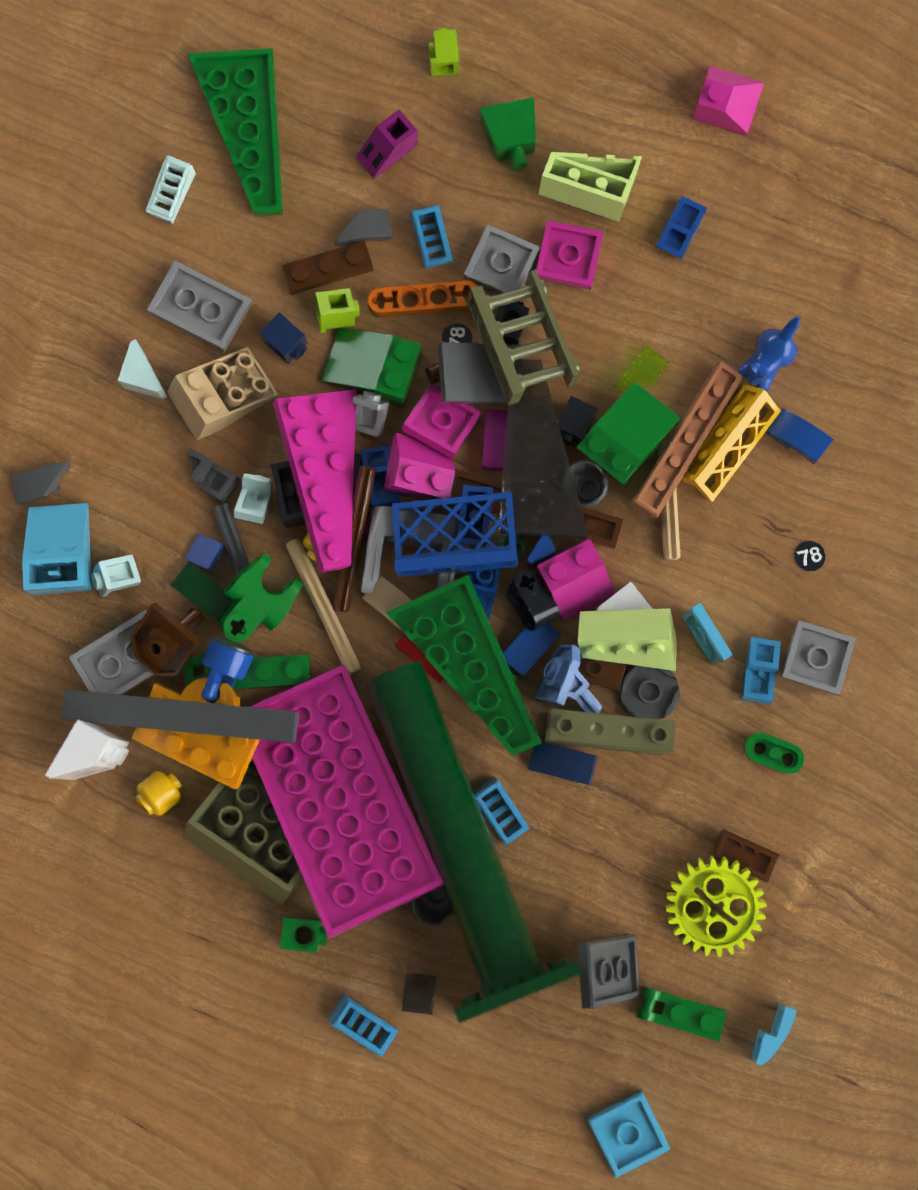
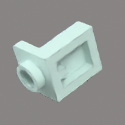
[91,554,141,597]

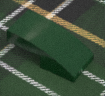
[170,561,233,623]

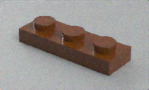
[282,240,374,295]

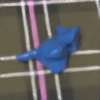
[737,316,801,392]

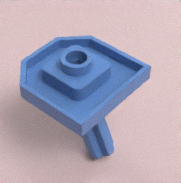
[534,644,602,713]

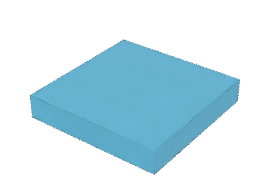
[682,603,733,666]
[587,1090,671,1178]

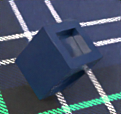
[259,312,308,364]

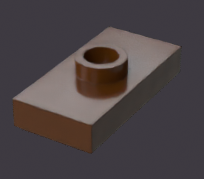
[578,651,626,691]
[711,829,780,883]

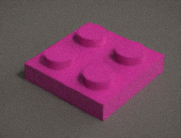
[536,220,603,290]
[401,384,481,459]

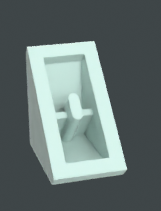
[118,339,168,400]

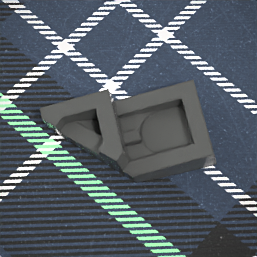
[335,209,392,246]
[187,448,240,503]
[11,462,70,505]

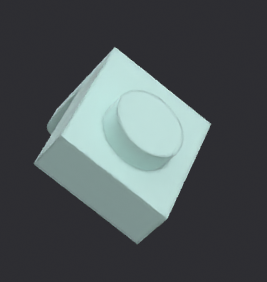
[234,473,272,524]

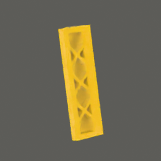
[681,384,781,502]

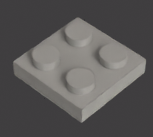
[464,224,540,294]
[780,620,856,696]

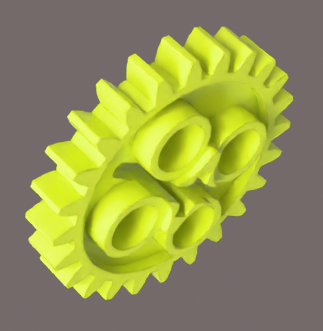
[665,855,767,957]

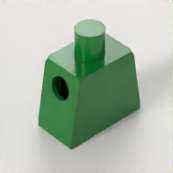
[480,97,536,171]

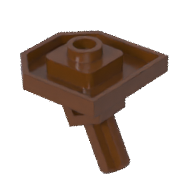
[131,602,204,677]

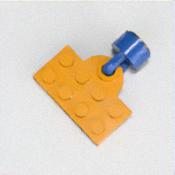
[131,636,259,789]

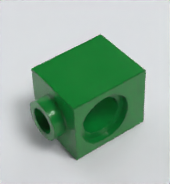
[280,916,327,953]

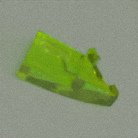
[613,345,670,391]

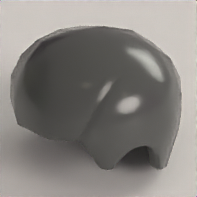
[562,460,609,508]
[411,886,454,926]

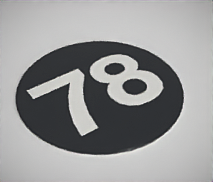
[442,323,472,343]
[795,541,826,571]

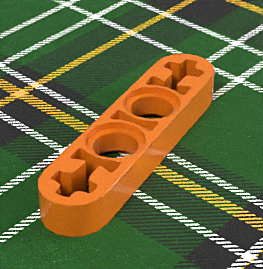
[368,281,477,317]

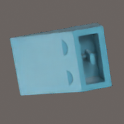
[22,503,92,595]

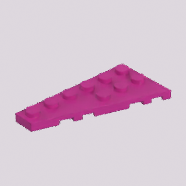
[273,389,356,573]

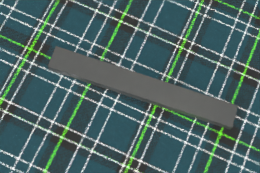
[61,690,299,743]

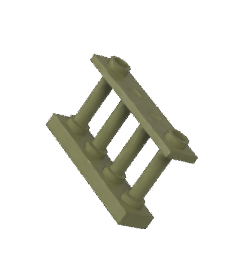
[467,270,580,406]
[544,709,676,755]

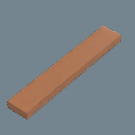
[630,360,744,519]

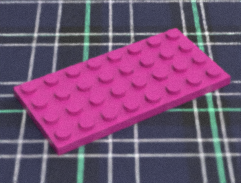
[250,665,444,938]

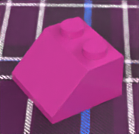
[383,433,455,500]
[535,538,615,622]

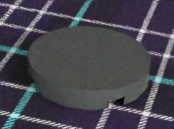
[619,666,680,720]

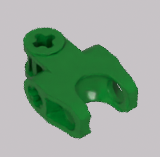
[220,552,303,642]

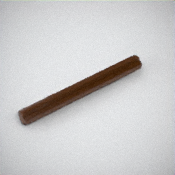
[333,466,376,612]

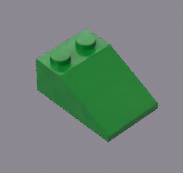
[321,327,422,408]
[577,382,681,487]

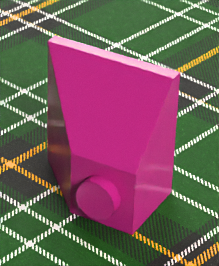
[693,66,764,136]

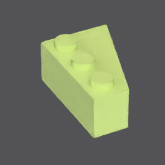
[538,152,642,222]
[578,608,677,671]

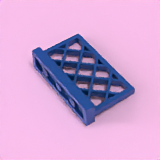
[392,492,518,577]

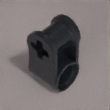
[506,570,560,631]

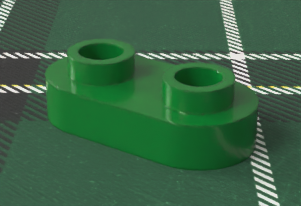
[744,733,804,774]

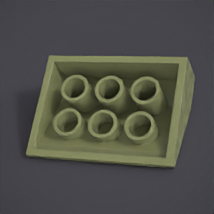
[183,762,303,906]

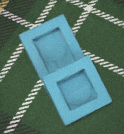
[750,1003,797,1066]

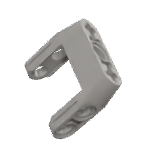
[360,506,458,594]

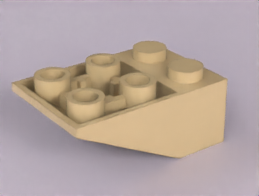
[167,347,278,440]

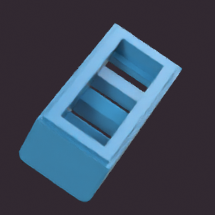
[409,205,453,269]
[473,776,530,846]
[328,994,399,1057]

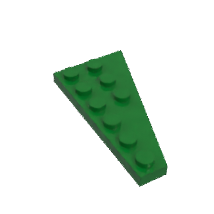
[188,48,284,217]
[386,575,542,756]

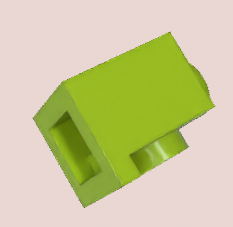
[428,28,459,77]
[315,288,360,334]

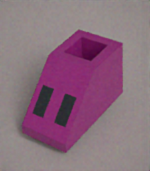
[356,109,418,179]

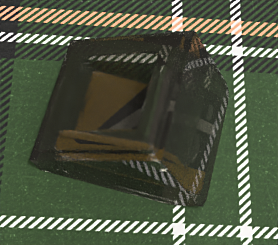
[402,973,436,1015]

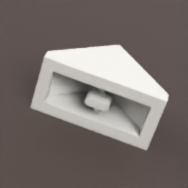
[596,582,653,611]

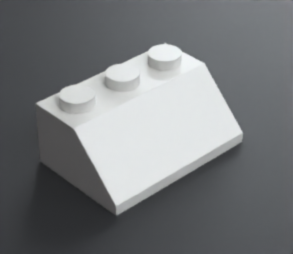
[45,720,129,780]

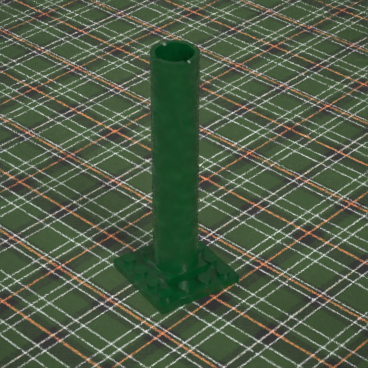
[367,662,582,1023]

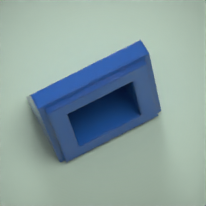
[526,531,556,568]
[185,533,225,573]

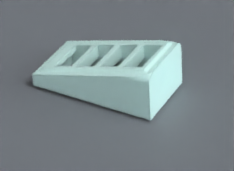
[146,155,196,224]

